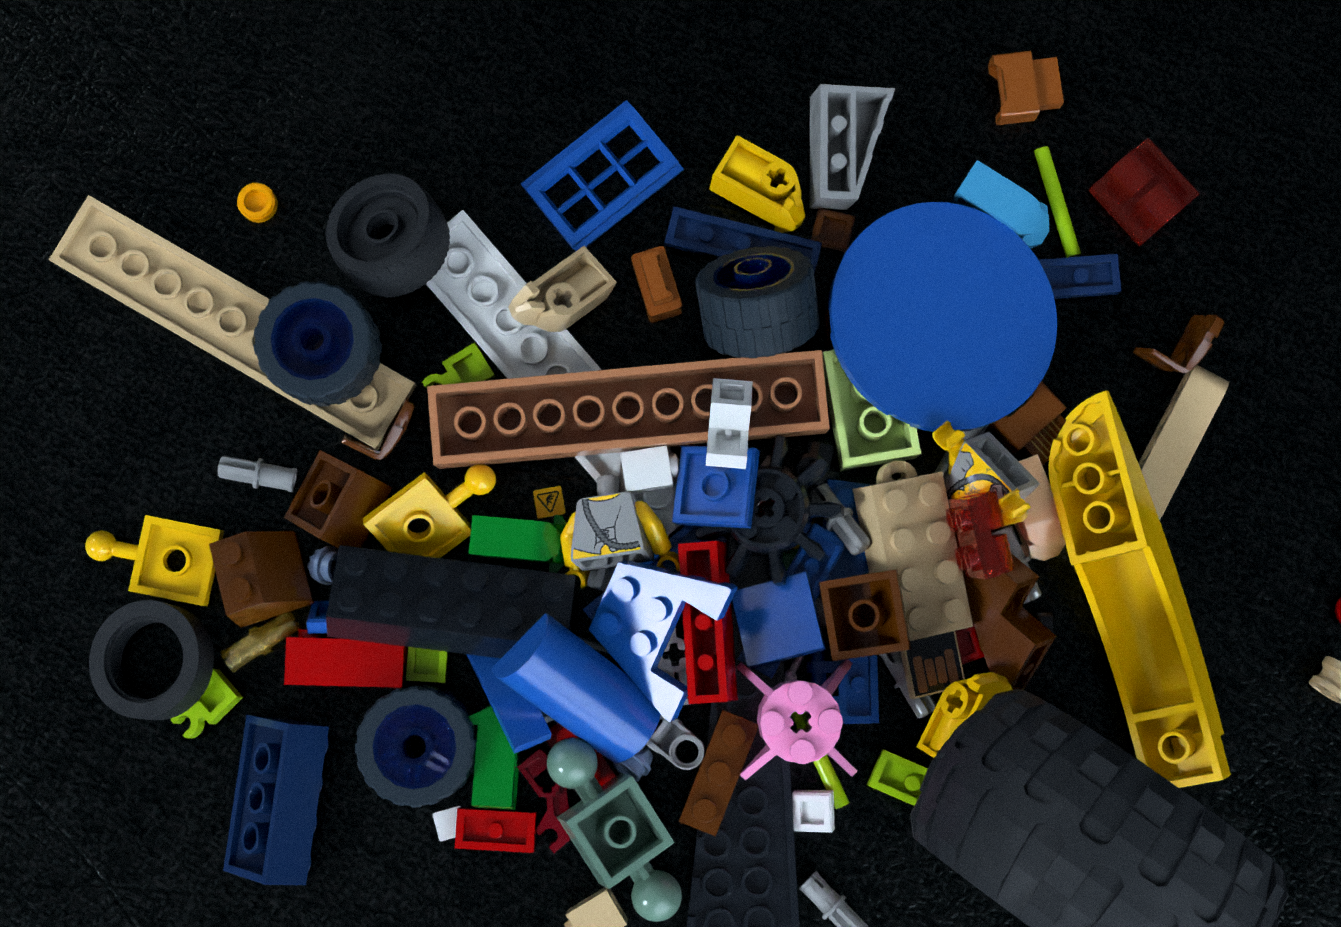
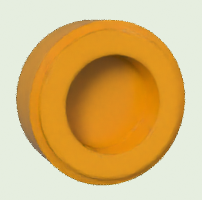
[237,183,278,223]

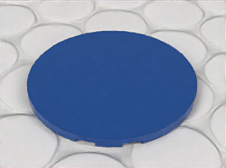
[828,202,1057,432]

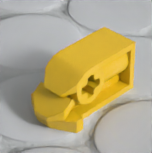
[709,135,805,233]
[916,672,1013,758]

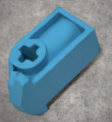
[950,160,1050,248]

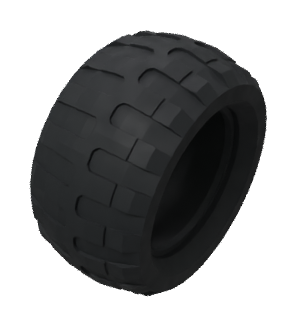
[910,688,1288,927]

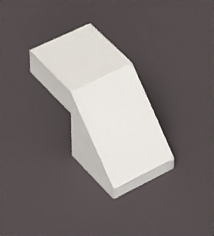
[706,378,753,469]

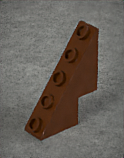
[951,516,1056,690]

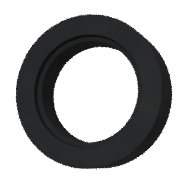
[89,600,214,720]

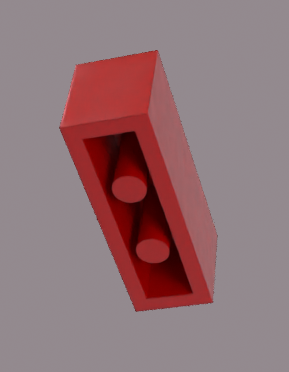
[284,630,408,688]

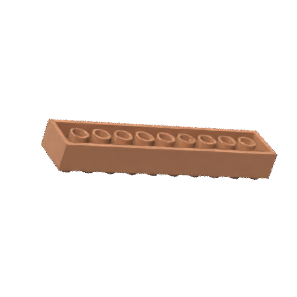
[427,350,830,469]

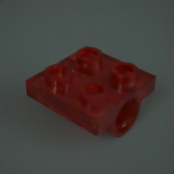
[1088,138,1199,246]
[946,490,1015,580]

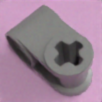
[646,715,705,770]

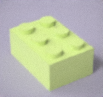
[822,350,921,471]

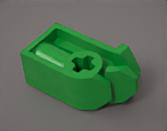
[469,515,567,573]
[468,705,520,810]

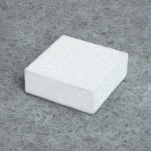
[792,790,835,833]

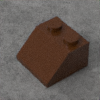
[284,450,393,548]
[209,531,315,628]
[819,569,911,661]

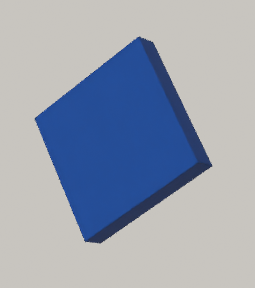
[672,446,760,529]
[732,571,826,669]

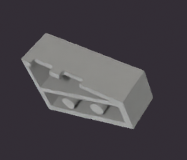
[809,84,895,210]

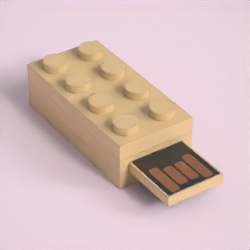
[852,461,973,699]

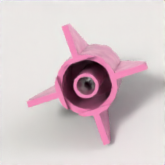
[736,659,857,780]

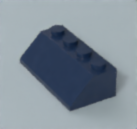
[223,715,329,885]

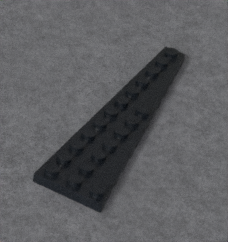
[687,504,799,927]

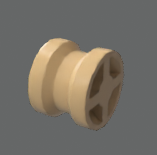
[1309,656,1341,704]

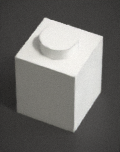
[620,445,679,494]

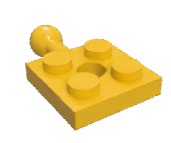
[363,464,496,558]
[85,515,224,607]

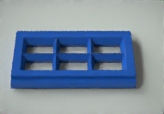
[521,100,684,252]

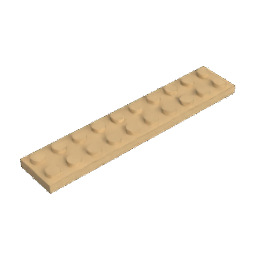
[49,195,417,451]

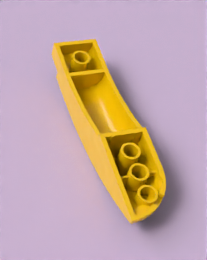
[1048,391,1231,788]

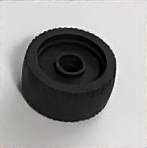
[326,173,450,298]

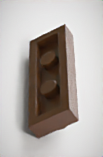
[679,710,758,837]

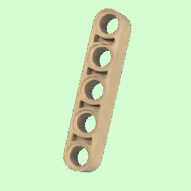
[1138,365,1229,520]

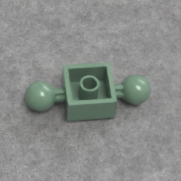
[547,737,682,922]

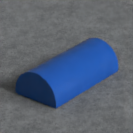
[491,613,661,763]

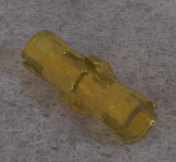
[221,612,301,672]

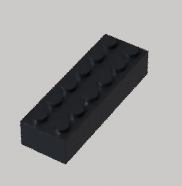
[326,545,576,658]

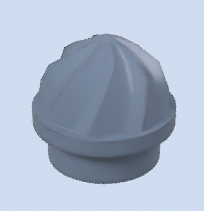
[307,546,339,585]
[613,744,653,782]

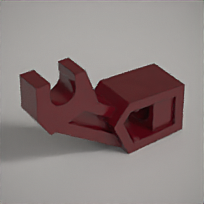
[517,745,570,853]

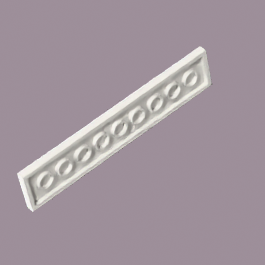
[426,210,681,536]

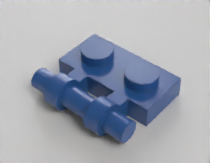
[806,650,879,724]

